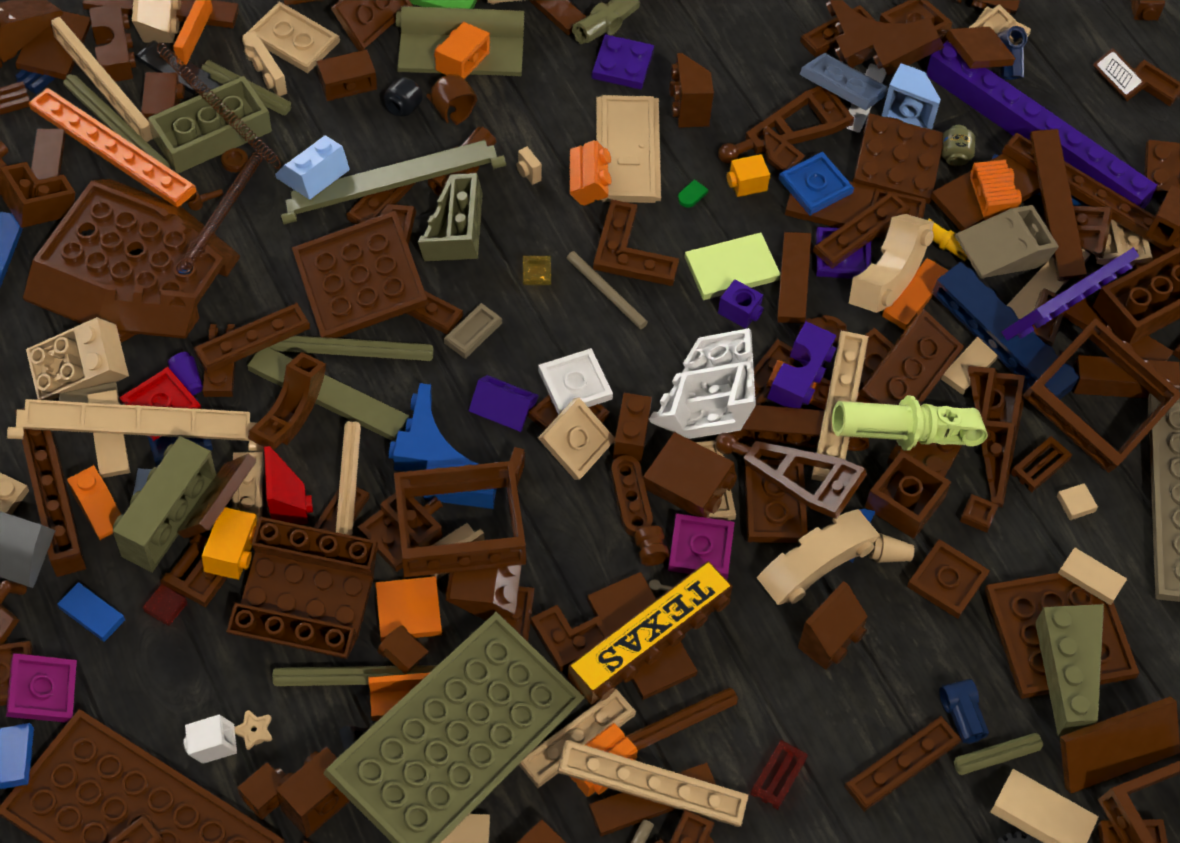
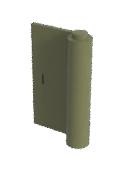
[396,6,524,76]

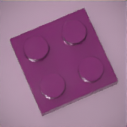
[668,513,735,579]
[6,653,77,723]

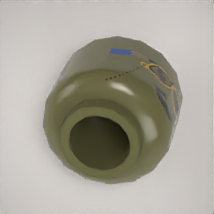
[941,125,976,166]

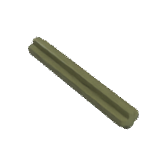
[201,60,292,116]

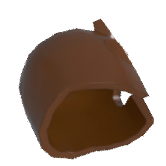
[426,74,477,125]

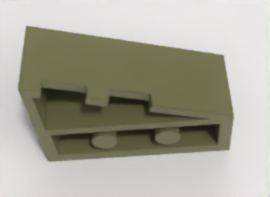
[418,173,483,261]

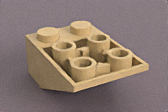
[26,317,129,400]

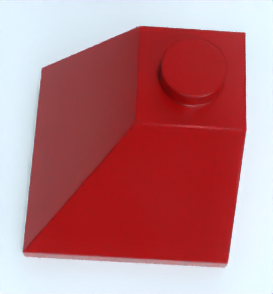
[264,446,313,525]

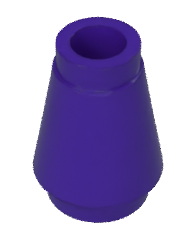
[168,352,203,396]

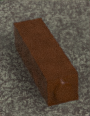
[1073,355,1180,399]

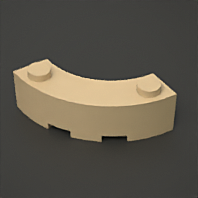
[849,214,934,313]
[757,509,880,605]

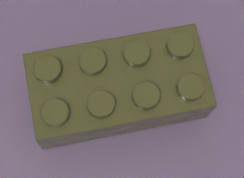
[148,76,272,174]
[113,436,216,572]

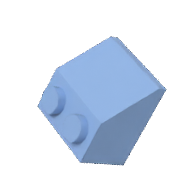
[882,63,941,130]
[275,135,350,200]

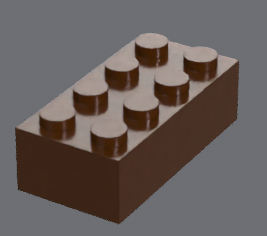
[1093,247,1180,345]

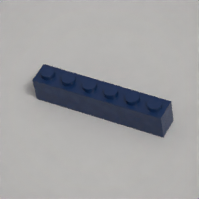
[932,262,1079,399]

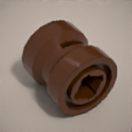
[634,526,670,566]

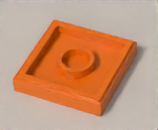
[376,576,442,642]

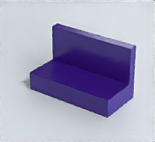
[469,375,539,432]

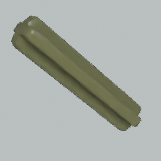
[954,733,1043,775]

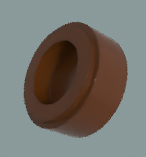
[221,148,248,172]

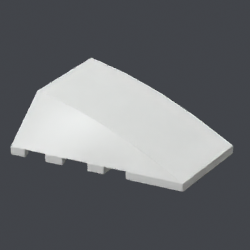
[649,328,756,439]

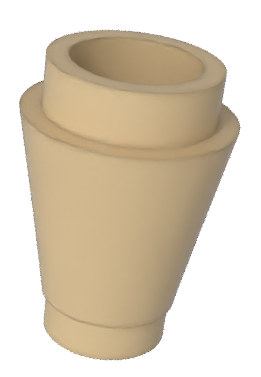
[868,533,914,563]

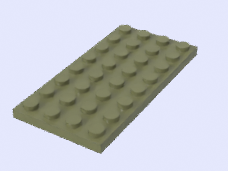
[323,612,585,843]

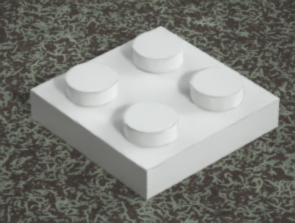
[538,348,613,415]

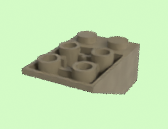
[955,205,1059,279]

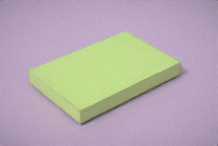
[684,233,781,300]

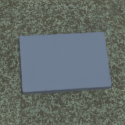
[799,53,889,111]

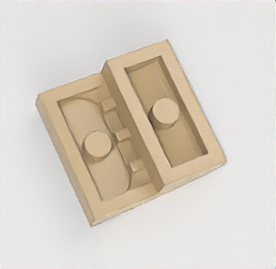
[1095,219,1152,266]

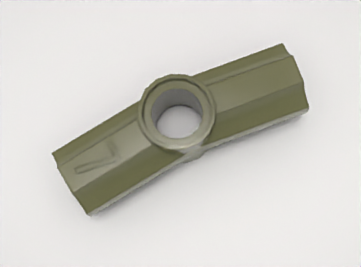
[572,0,640,44]

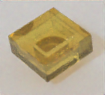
[523,256,551,285]

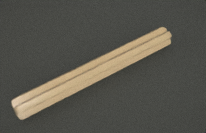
[336,421,361,536]

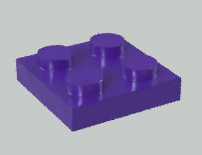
[592,34,654,90]

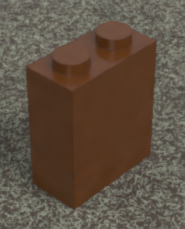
[643,432,737,518]

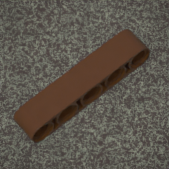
[731,405,869,451]

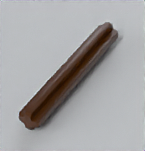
[626,688,738,751]

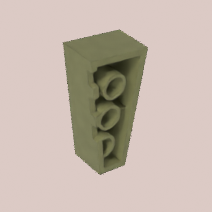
[1035,604,1104,736]

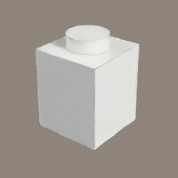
[184,714,237,764]

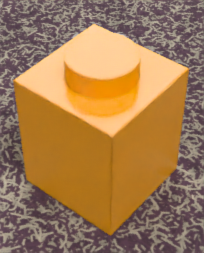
[727,154,770,197]

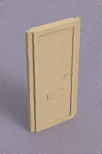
[596,95,661,203]

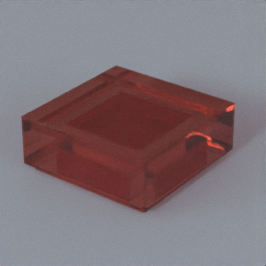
[143,584,187,626]

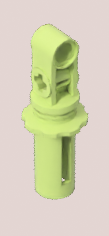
[832,395,988,451]

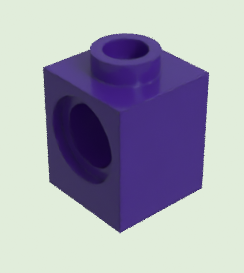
[718,279,764,329]

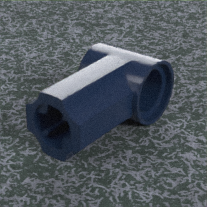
[997,26,1028,80]
[939,679,989,744]

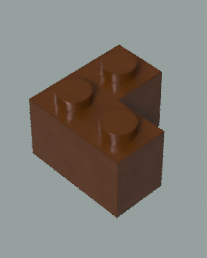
[0,162,75,228]

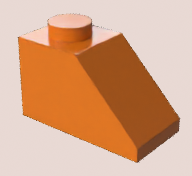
[67,465,121,540]

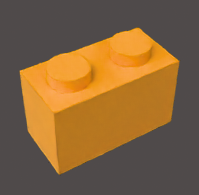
[202,507,257,580]

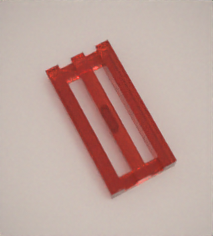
[750,740,808,810]

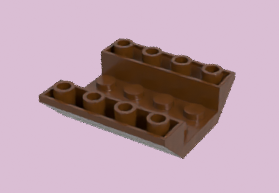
[226,516,378,659]

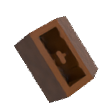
[669,53,714,128]

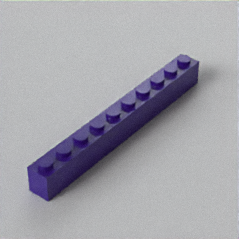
[926,41,1157,209]

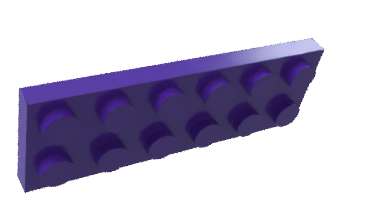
[1001,247,1139,341]

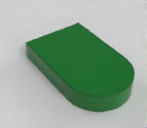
[678,179,709,208]

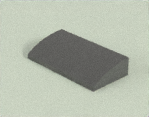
[0,511,55,588]

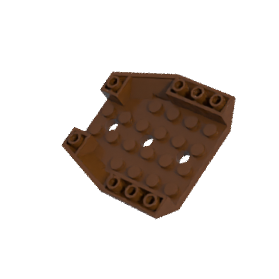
[23,179,240,339]

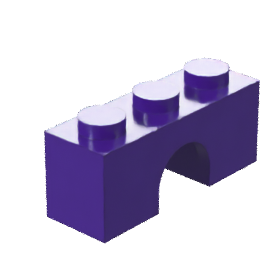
[767,321,837,409]

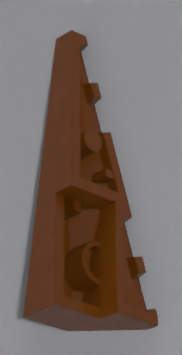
[968,366,1028,508]

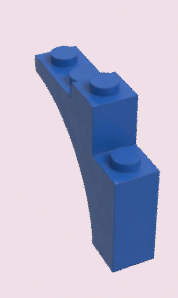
[389,383,497,509]

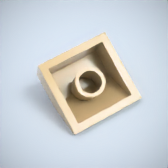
[132,0,181,43]

